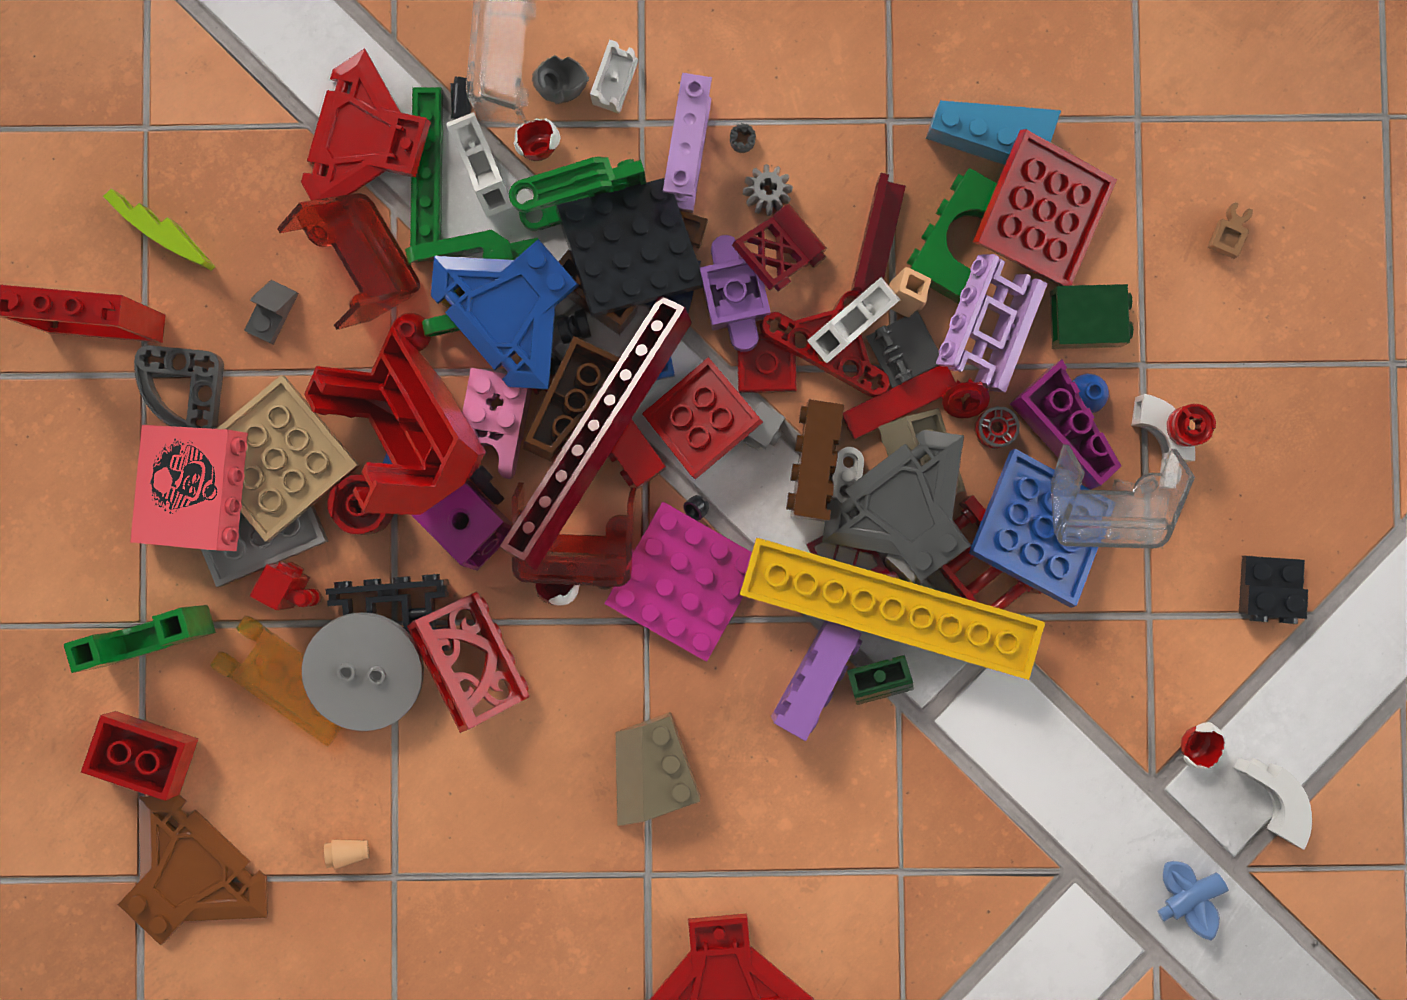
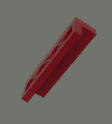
[851,173,906,294]

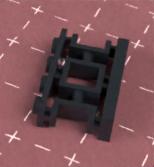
[325,574,453,651]

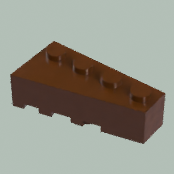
[523,336,620,461]
[786,399,844,522]

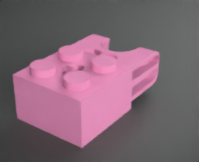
[462,368,532,479]

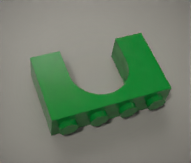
[907,168,997,304]
[63,605,216,673]

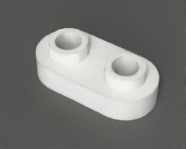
[831,447,864,503]

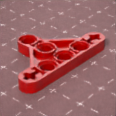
[760,291,890,397]

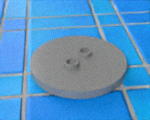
[302,612,424,731]

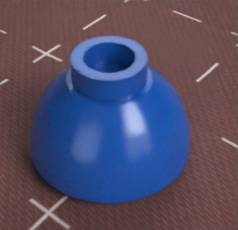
[1072,374,1109,414]

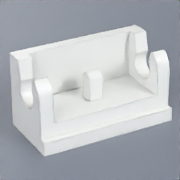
[590,39,639,114]

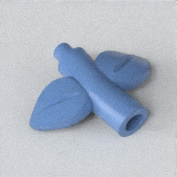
[1157,861,1229,941]

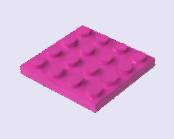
[604,501,752,662]

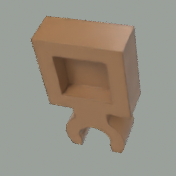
[1207,202,1253,259]

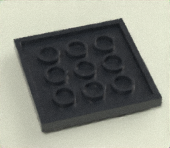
[556,178,704,317]

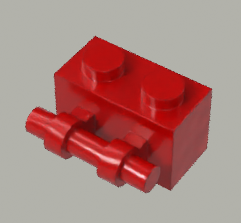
[250,561,322,610]

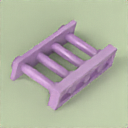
[663,73,712,213]

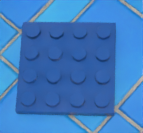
[969,449,1115,608]

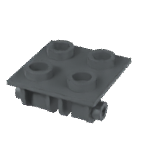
[866,310,939,388]

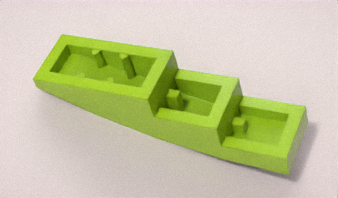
[103,189,215,271]

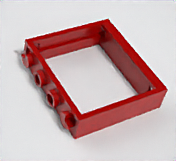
[0,285,166,343]

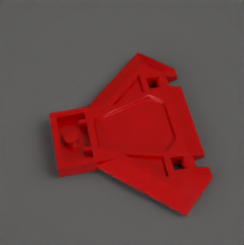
[301,48,431,215]
[649,913,814,1000]

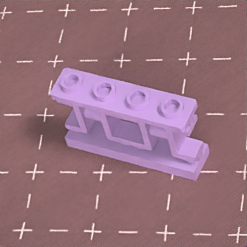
[936,254,1047,392]

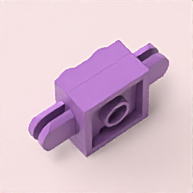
[700,235,771,352]

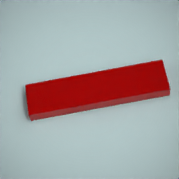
[843,365,956,440]

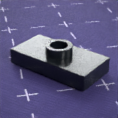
[470,465,505,505]

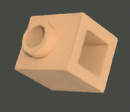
[889,267,931,318]

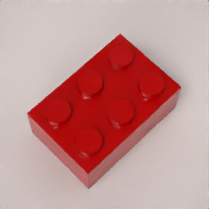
[81,711,199,801]

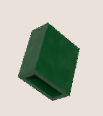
[1050,284,1134,349]

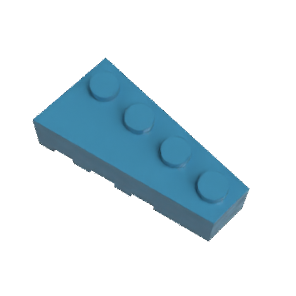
[925,100,1061,165]

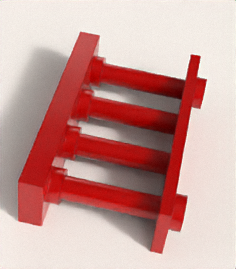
[938,495,1042,610]

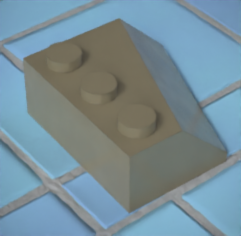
[615,712,700,826]

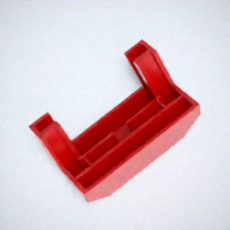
[304,326,486,515]

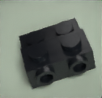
[1239,556,1308,624]

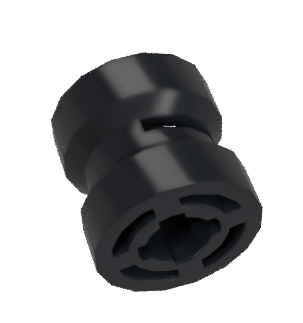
[556,309,592,345]

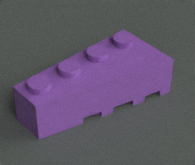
[771,620,862,741]

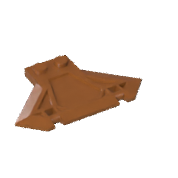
[118,795,268,945]

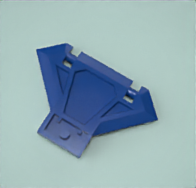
[431,239,579,389]

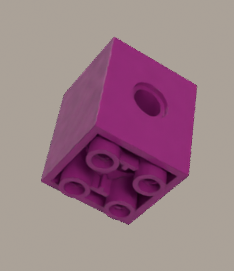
[411,480,514,571]

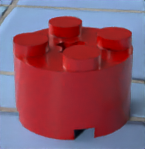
[328,475,394,535]

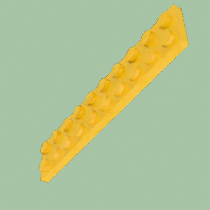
[740,537,1045,680]

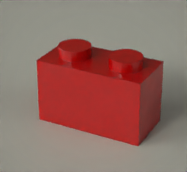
[608,419,667,489]

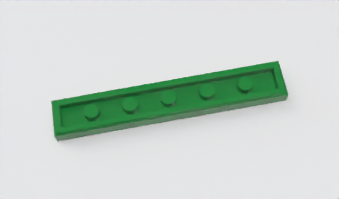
[410,87,443,261]

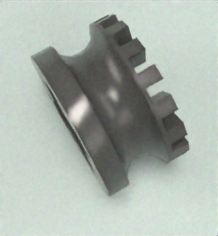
[730,123,756,153]

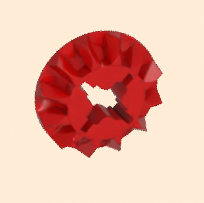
[942,378,990,418]

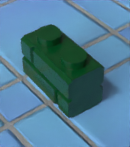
[847,655,914,705]

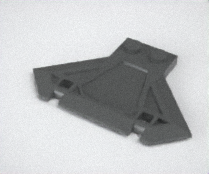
[822,430,971,581]

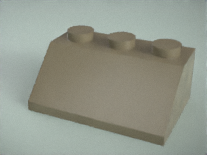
[879,408,966,494]

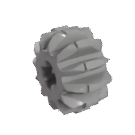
[743,164,793,216]

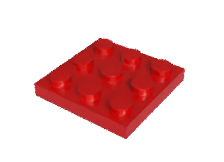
[642,357,763,480]

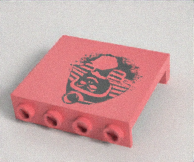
[130,425,248,551]

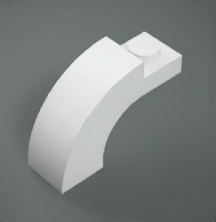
[447,112,513,217]
[807,277,901,363]
[1131,394,1195,490]
[1233,758,1312,850]

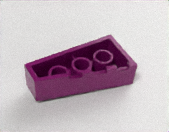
[1010,359,1122,490]

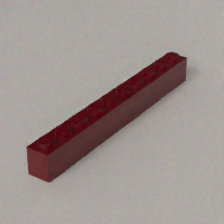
[500,296,692,571]

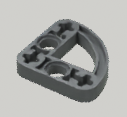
[134,345,224,429]

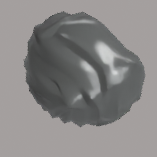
[532,55,589,104]

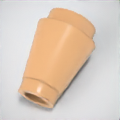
[324,840,369,870]

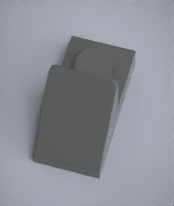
[244,280,299,345]

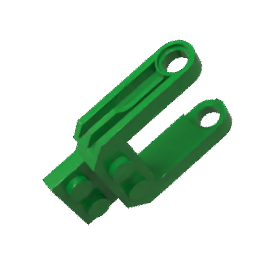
[509,157,646,231]
[405,230,538,337]

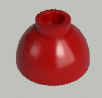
[392,313,431,351]

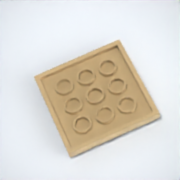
[217,375,360,542]

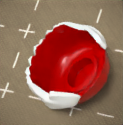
[514,118,561,161]
[1180,722,1227,769]

